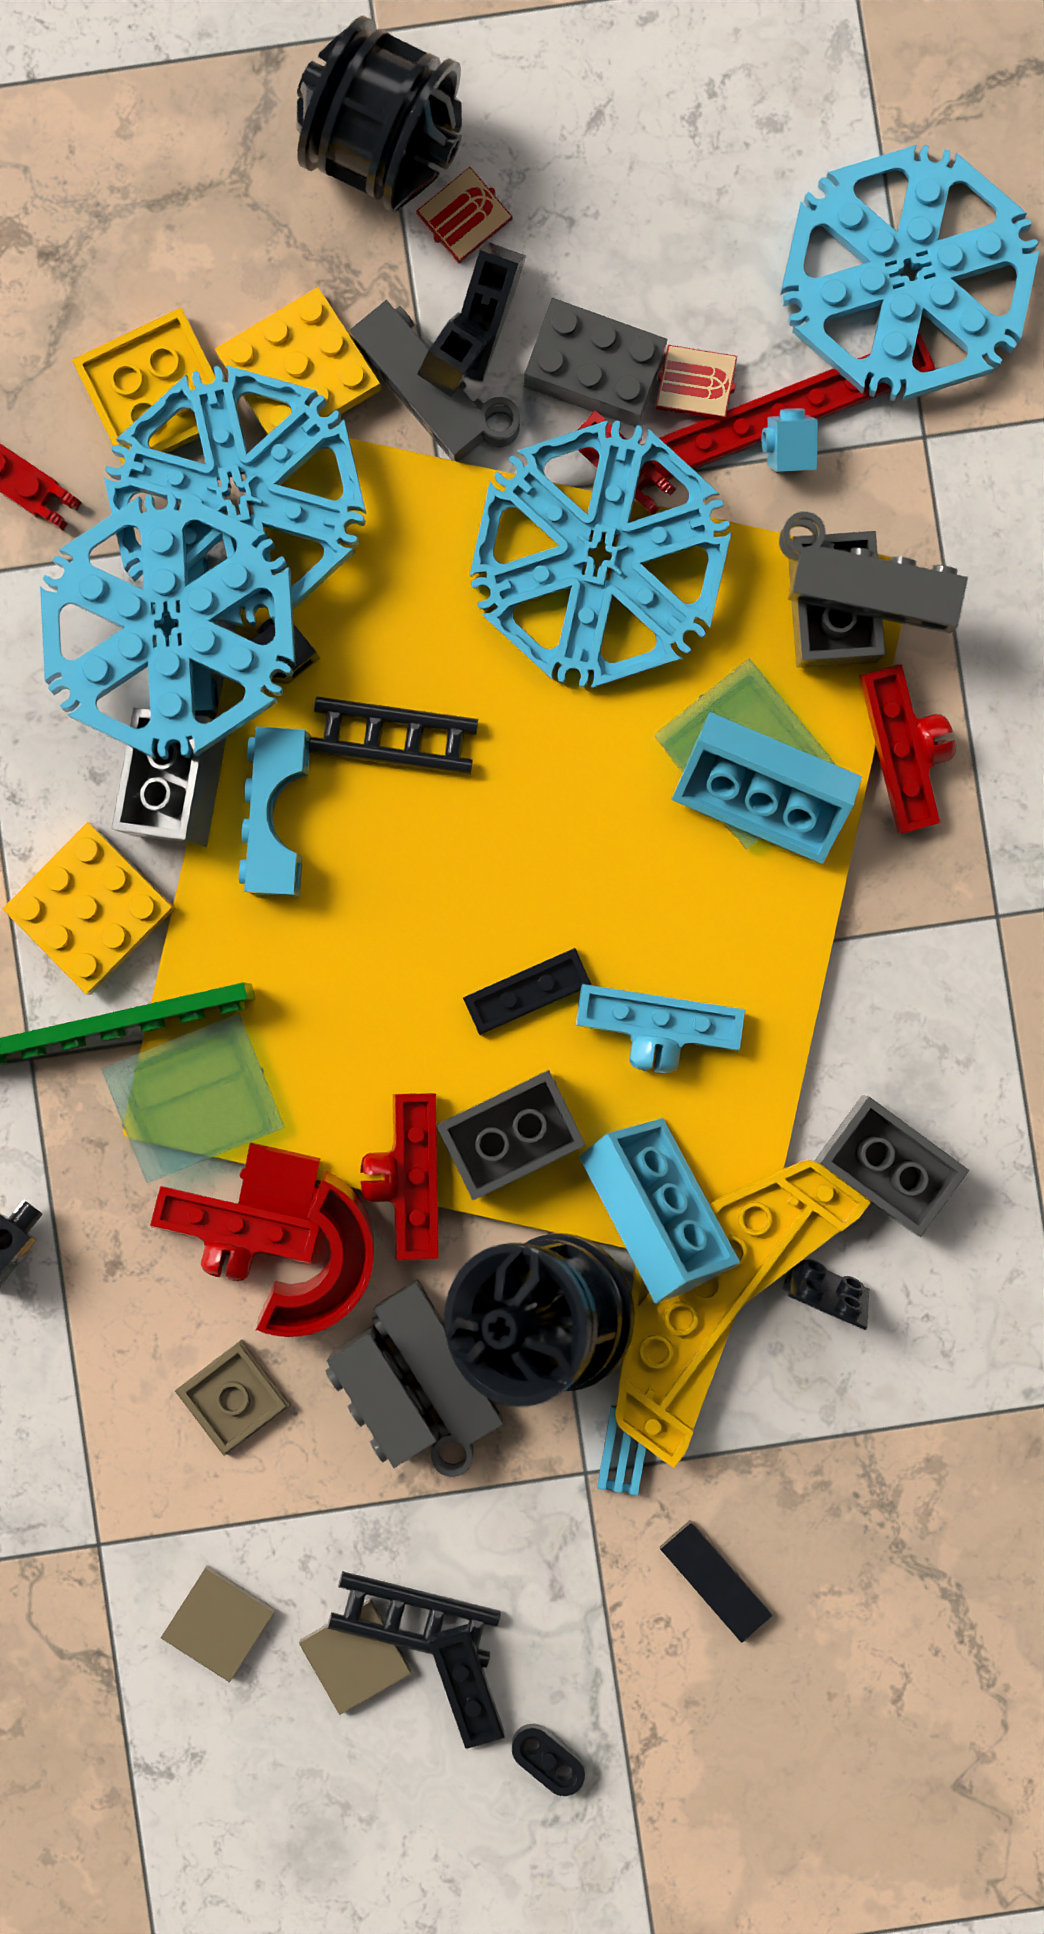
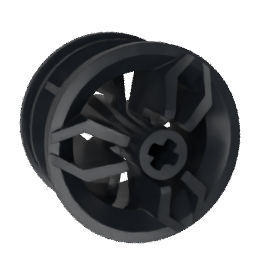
[296,16,462,213]
[444,1233,635,1407]

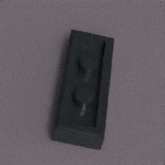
[463,948,592,1035]
[660,1520,772,1643]
[428,1624,505,1749]

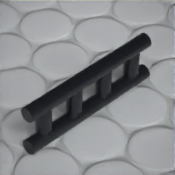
[309,696,479,775]
[327,1571,501,1668]

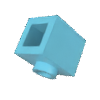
[762,408,818,472]

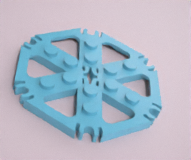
[780,145,1040,401]
[104,365,367,627]
[470,420,731,688]
[40,493,296,760]

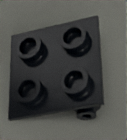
[782,1259,870,1331]

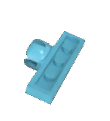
[575,984,745,1073]

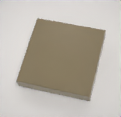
[175,1339,291,1456]
[161,1566,276,1683]
[299,1599,412,1715]

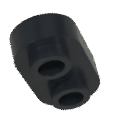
[512,1724,585,1796]

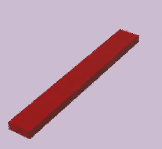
[637,333,936,491]

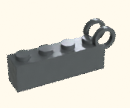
[349,299,520,462]
[779,511,968,634]
[372,1279,503,1477]

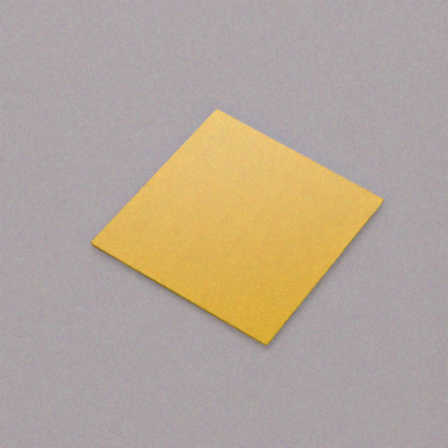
[123,438,902,1248]

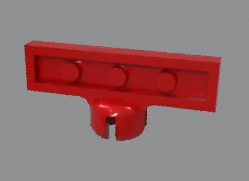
[859,664,956,834]
[360,1093,439,1260]
[150,1186,320,1281]

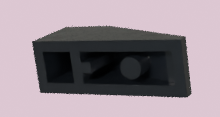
[461,242,526,381]

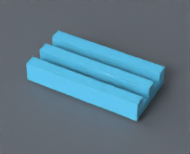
[597,1405,646,1496]

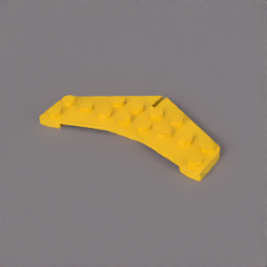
[615,1160,871,1468]

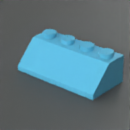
[671,712,862,864]
[579,1118,740,1303]

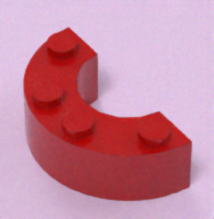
[256,1171,374,1337]

